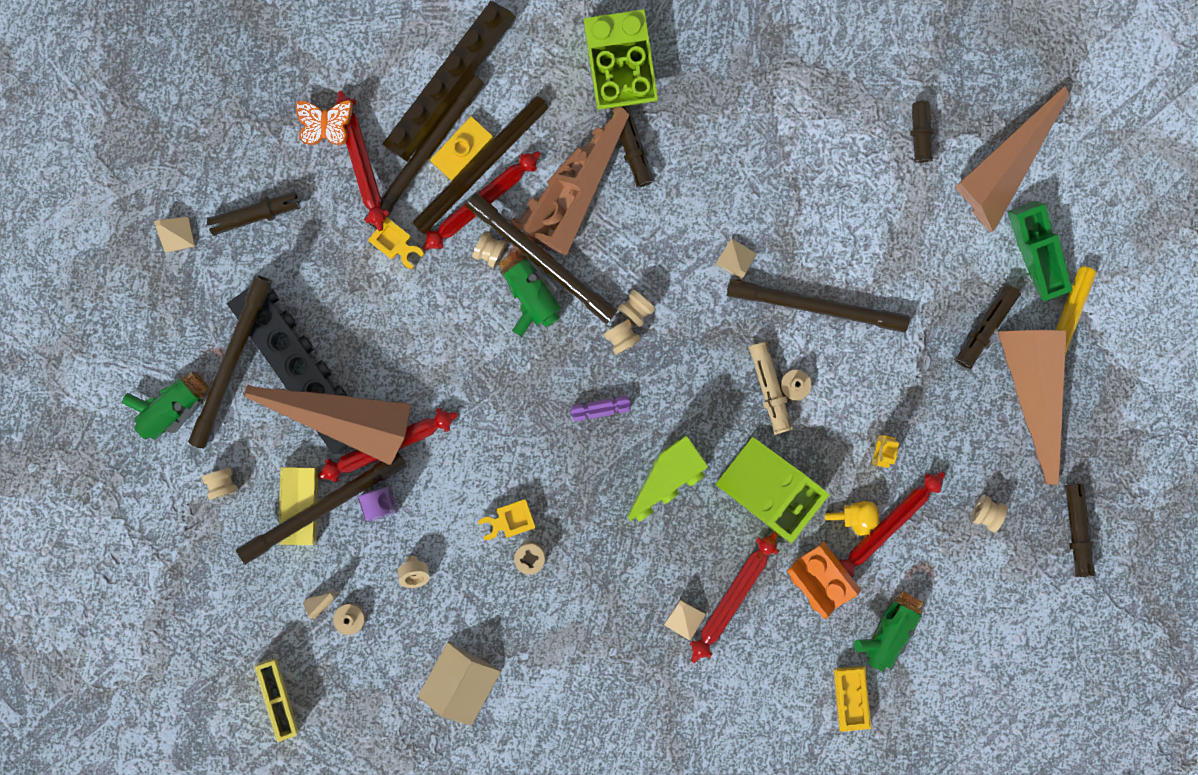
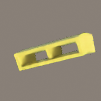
[278,467,318,545]
[254,657,298,742]

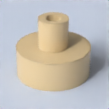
[780,370,812,401]
[398,556,430,588]
[333,603,366,635]

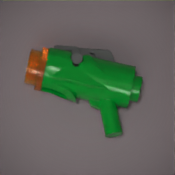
[498,251,562,337]
[122,371,209,440]
[854,591,924,672]

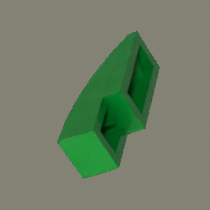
[1007,201,1072,302]

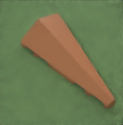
[954,86,1069,232]
[510,107,629,256]
[998,330,1066,485]
[243,385,411,465]

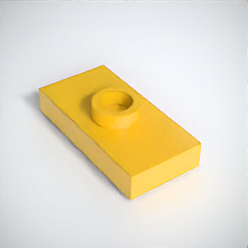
[430,116,494,181]
[833,665,871,732]

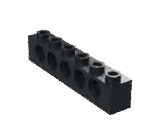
[227,287,349,454]

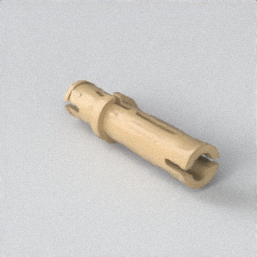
[748,342,793,435]

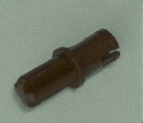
[910,101,935,163]

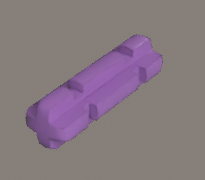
[571,396,631,422]

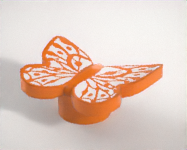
[295,100,353,146]

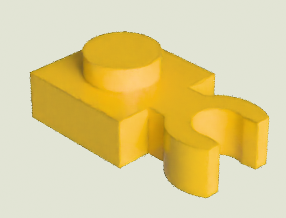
[368,217,425,270]
[871,435,899,468]
[478,499,536,540]

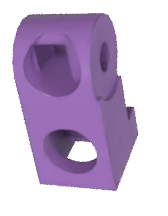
[358,486,398,522]

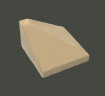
[154,217,196,253]
[716,238,757,280]
[303,590,339,619]
[664,598,706,640]

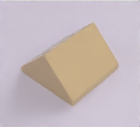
[418,642,501,726]

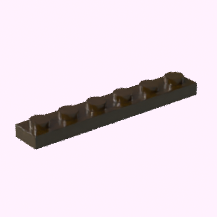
[382,0,516,162]

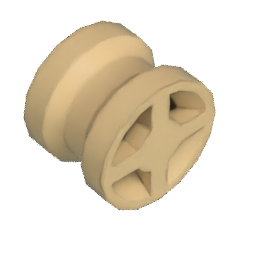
[472,231,508,269]
[617,290,656,328]
[603,319,642,355]
[201,468,239,500]
[970,495,1008,533]
[514,542,546,575]

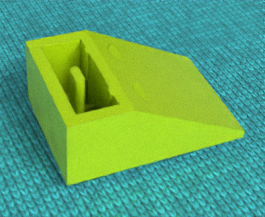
[584,9,658,110]
[626,436,708,522]
[715,436,830,544]

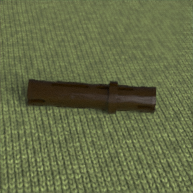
[610,106,655,188]
[207,190,301,236]
[954,284,1021,370]
[1064,483,1096,577]

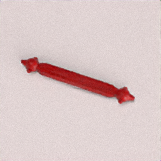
[333,91,389,231]
[422,151,541,251]
[317,408,458,483]
[839,471,946,578]
[689,532,779,663]

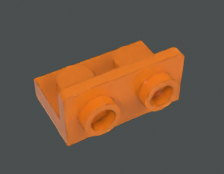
[787,541,861,619]

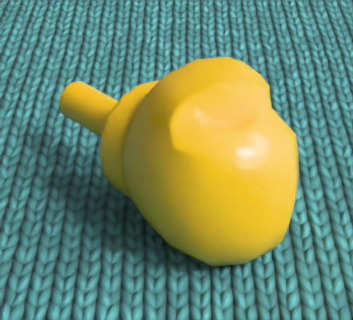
[825,501,879,536]

